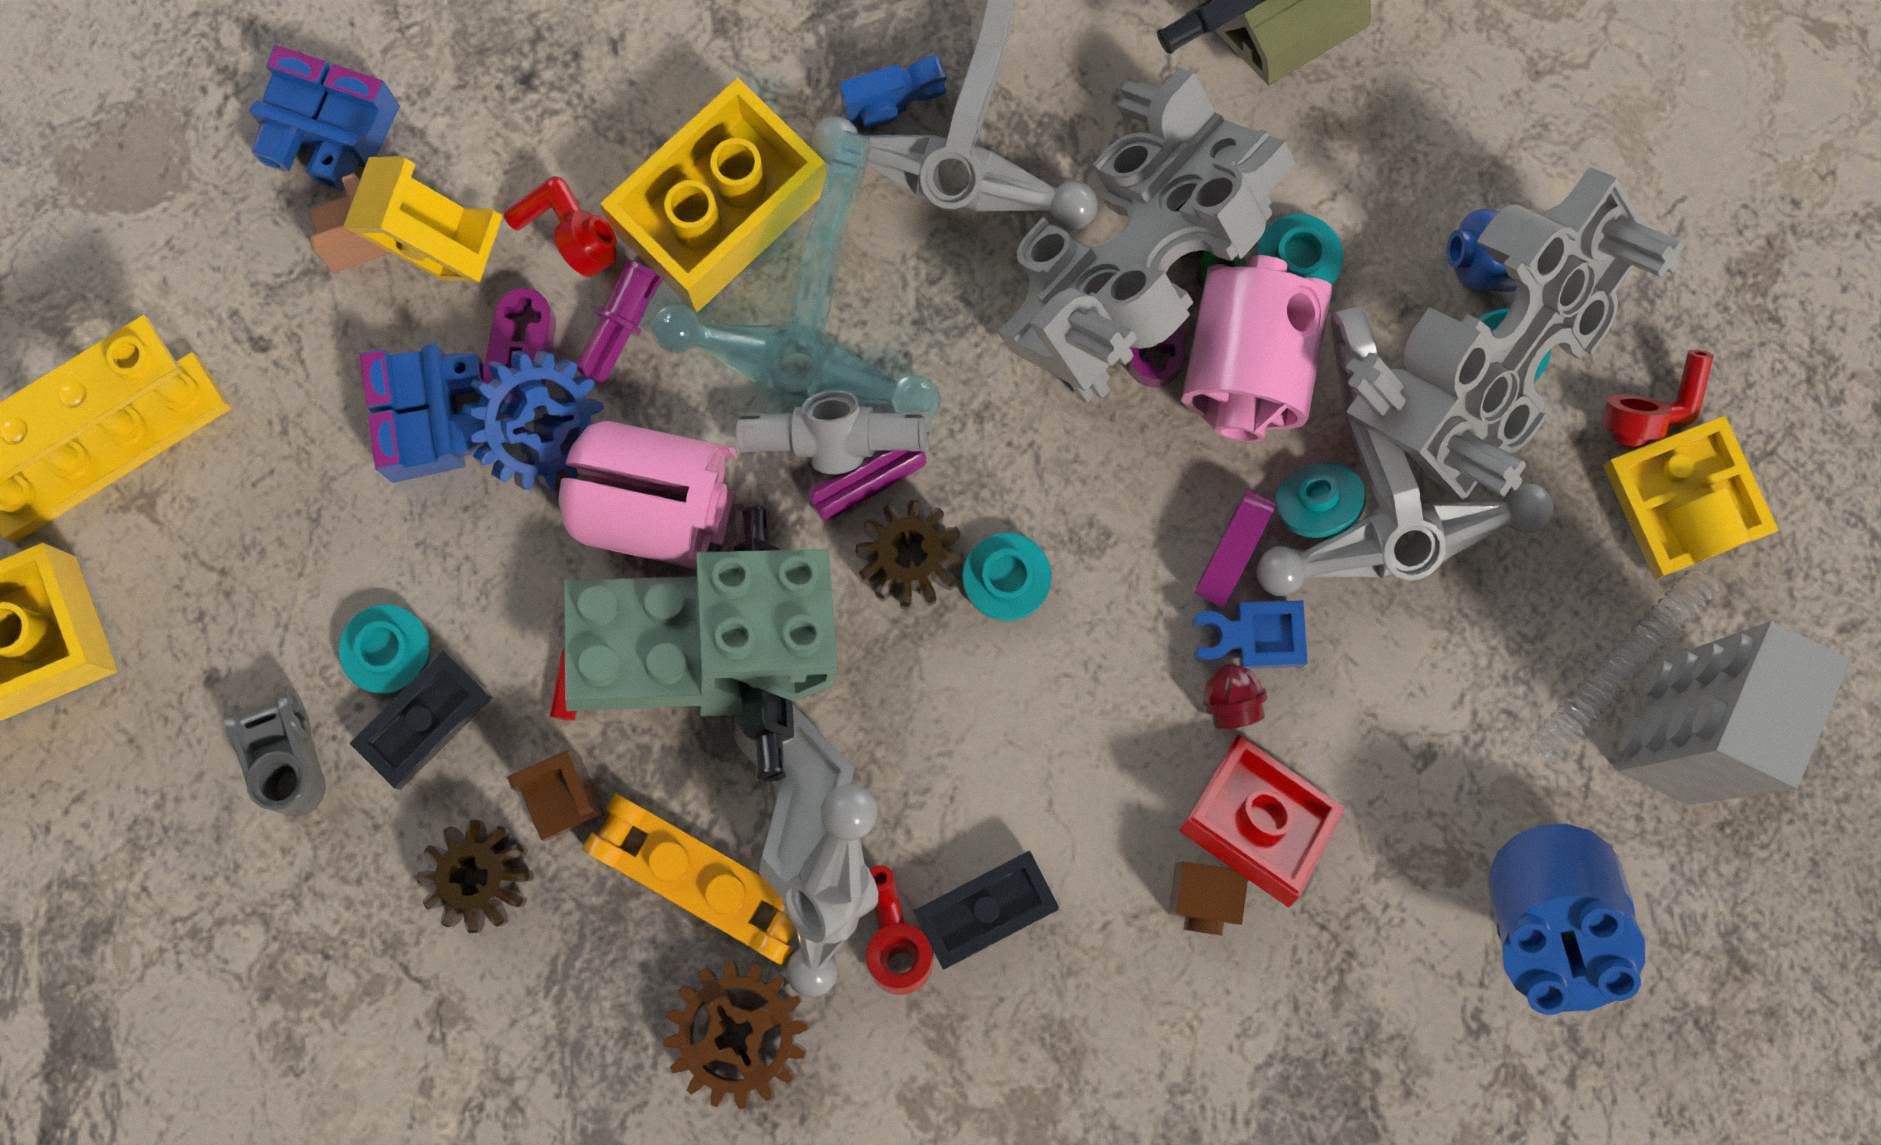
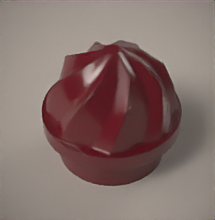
[1203,664,1268,729]

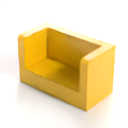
[343,156,502,282]

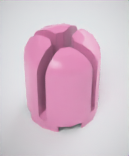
[558,421,737,570]

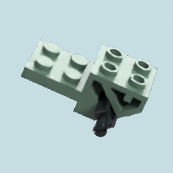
[564,506,838,782]

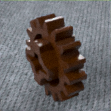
[663,960,810,1109]

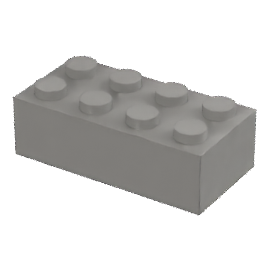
[1617,621,1852,805]

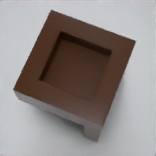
[507,750,605,841]

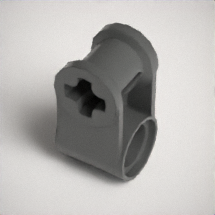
[224,686,326,817]

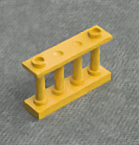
[0,314,232,543]

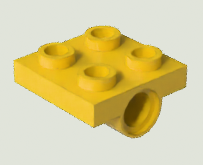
[1603,416,1779,580]

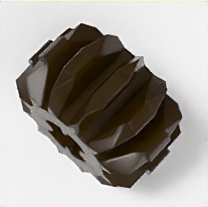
[855,500,964,610]
[417,820,533,933]

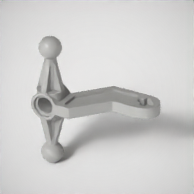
[812,0,1099,230]
[1256,306,1554,596]
[733,704,878,998]

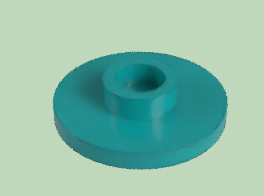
[1256,214,1344,285]
[1276,462,1366,538]
[963,533,1052,622]
[339,604,431,694]

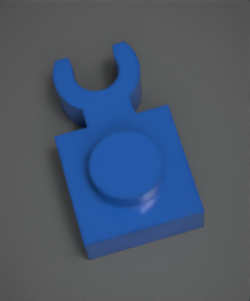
[839,55,947,128]
[1192,600,1308,669]

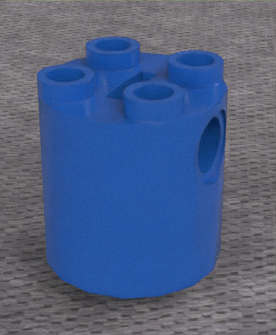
[1489,824,1645,1015]

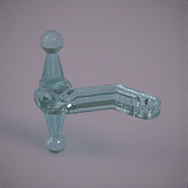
[652,130,941,419]

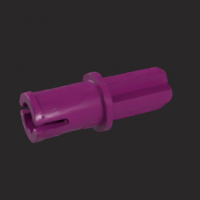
[576,260,664,383]

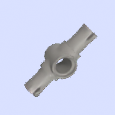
[736,390,931,474]

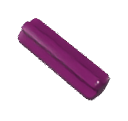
[809,450,927,521]

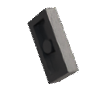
[349,650,493,790]
[913,850,1060,970]

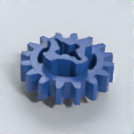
[462,350,604,490]

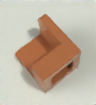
[308,173,390,273]

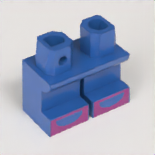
[249,44,400,191]
[359,343,484,483]

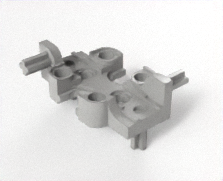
[998,68,1296,403]
[1346,167,1684,501]

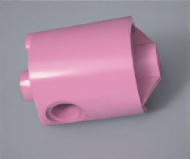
[1181,255,1333,442]

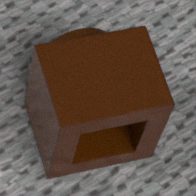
[1168,861,1248,936]

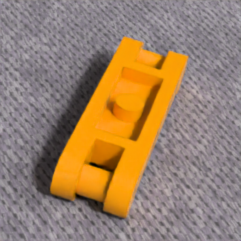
[582,792,797,966]

